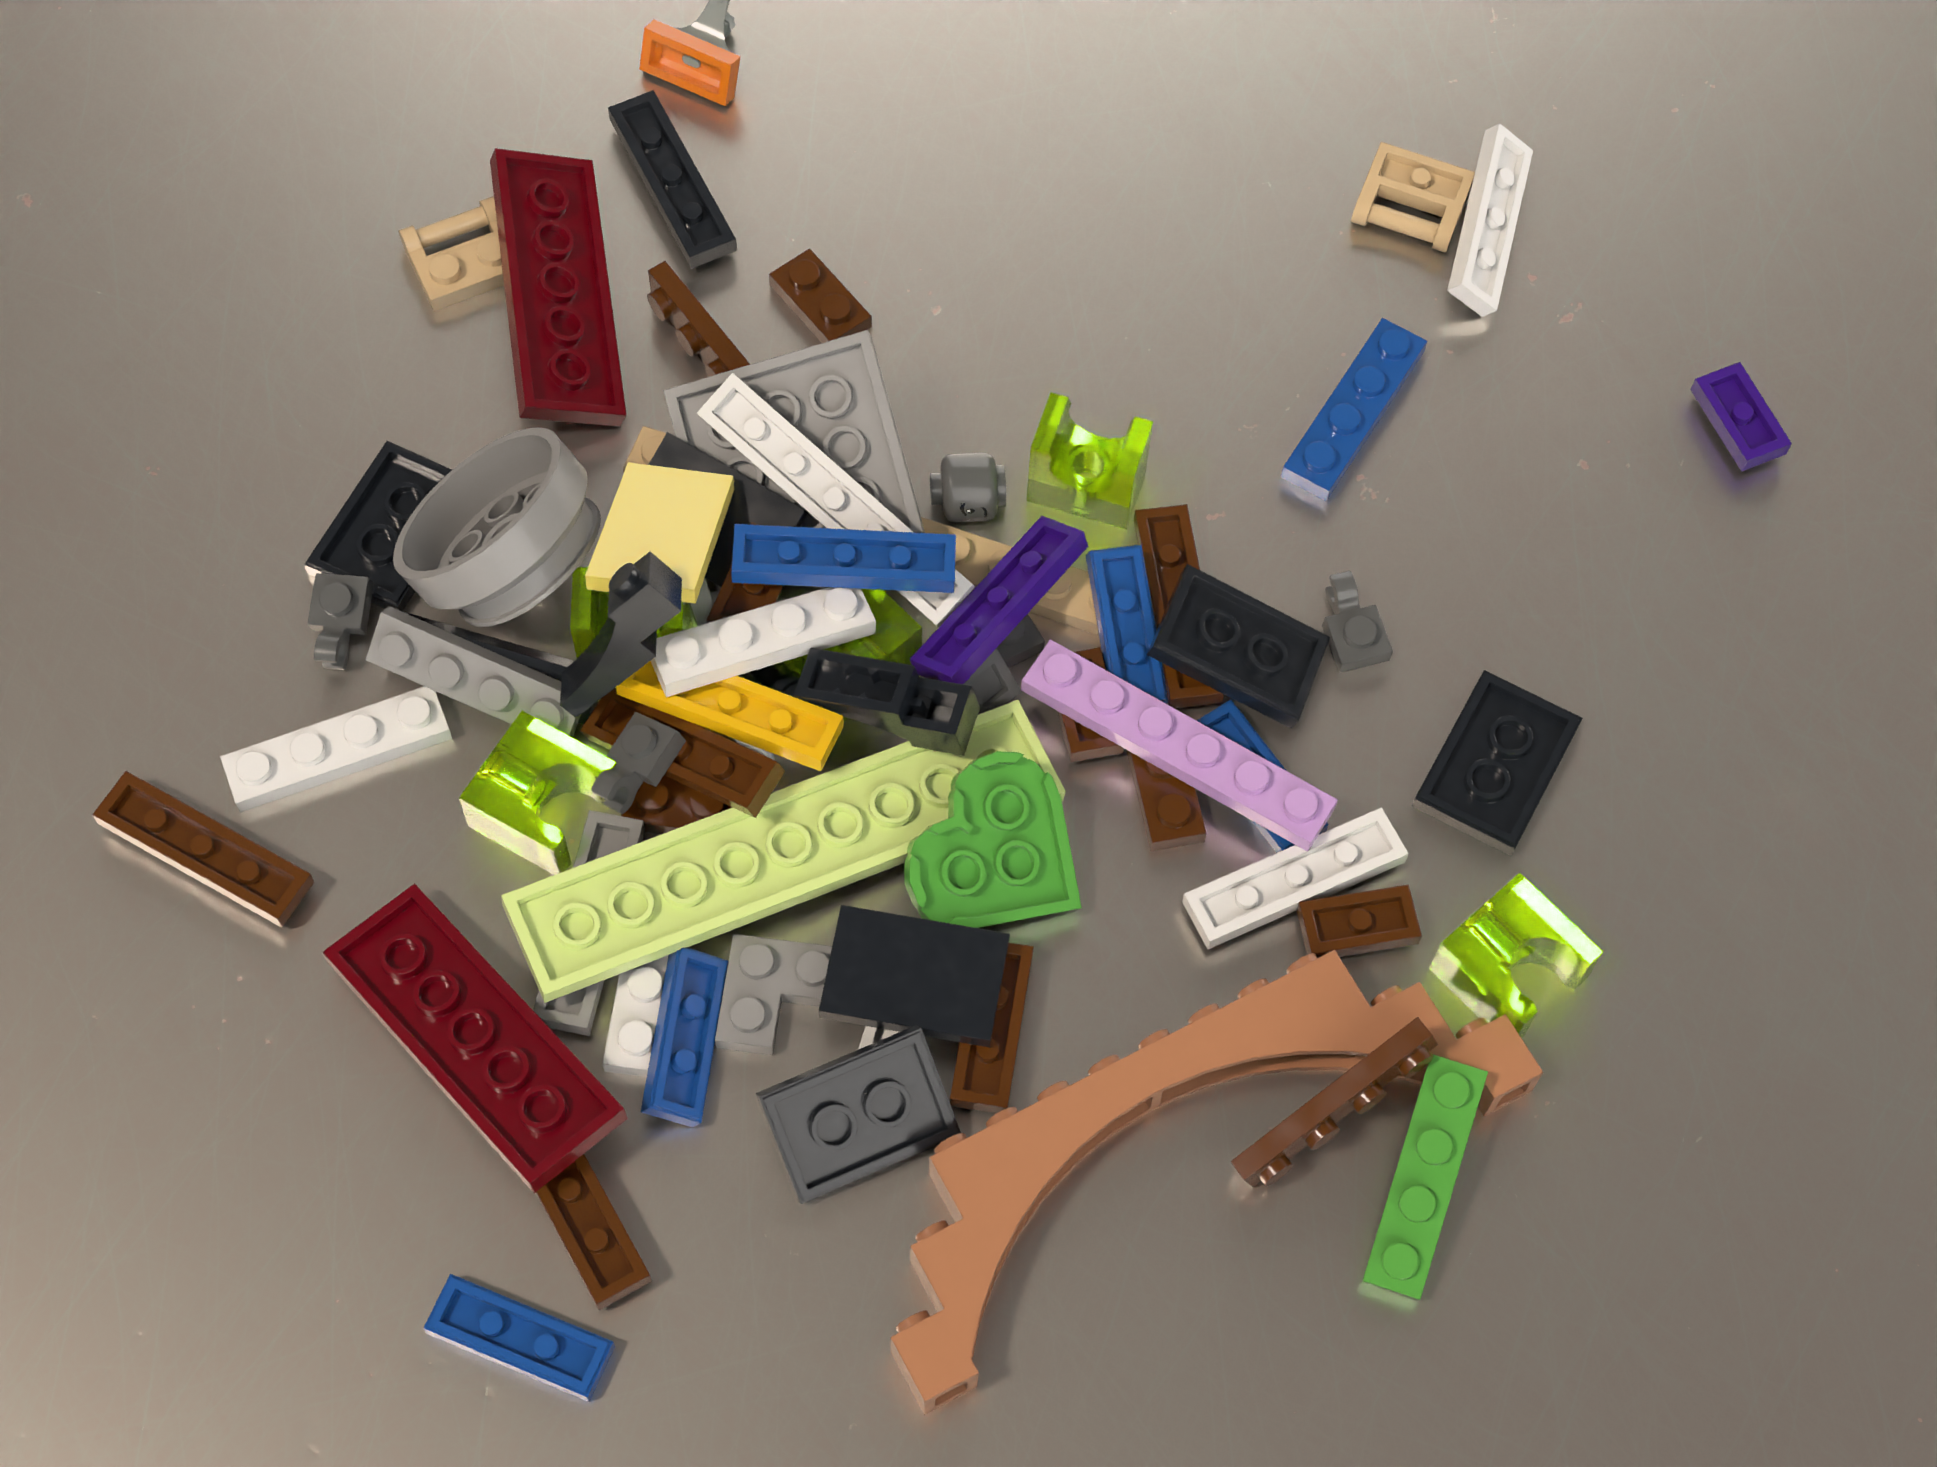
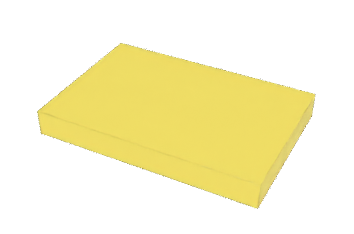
[585,462,734,604]

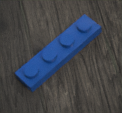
[1281,318,1427,501]
[732,524,956,593]

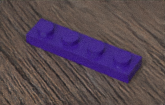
[910,515,1088,684]

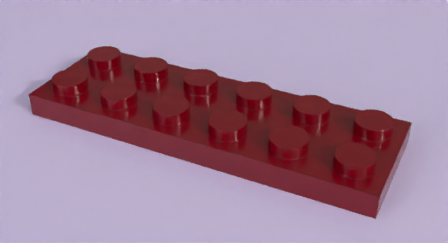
[490,148,627,427]
[322,883,628,1193]

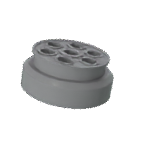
[393,427,601,627]

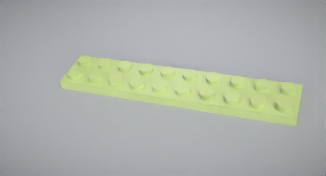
[501,700,1066,1003]

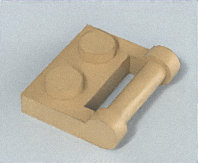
[1351,142,1475,253]
[398,196,504,312]

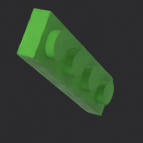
[1362,1054,1488,1300]

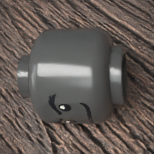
[930,452,1006,522]

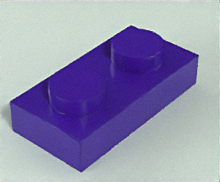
[1690,362,1792,472]

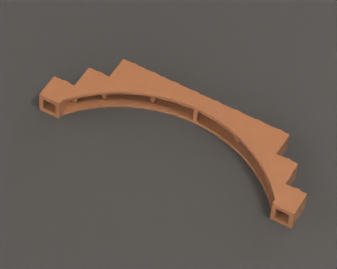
[890,950,1543,1415]

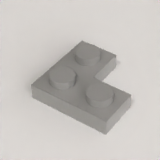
[715,934,832,1055]

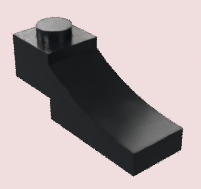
[560,551,682,718]
[793,648,980,756]

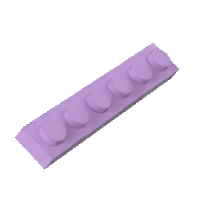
[1021,639,1338,852]

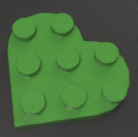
[904,751,1082,928]

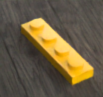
[616,661,844,771]

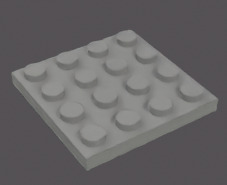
[663,330,925,591]

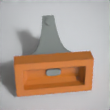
[639,0,741,106]

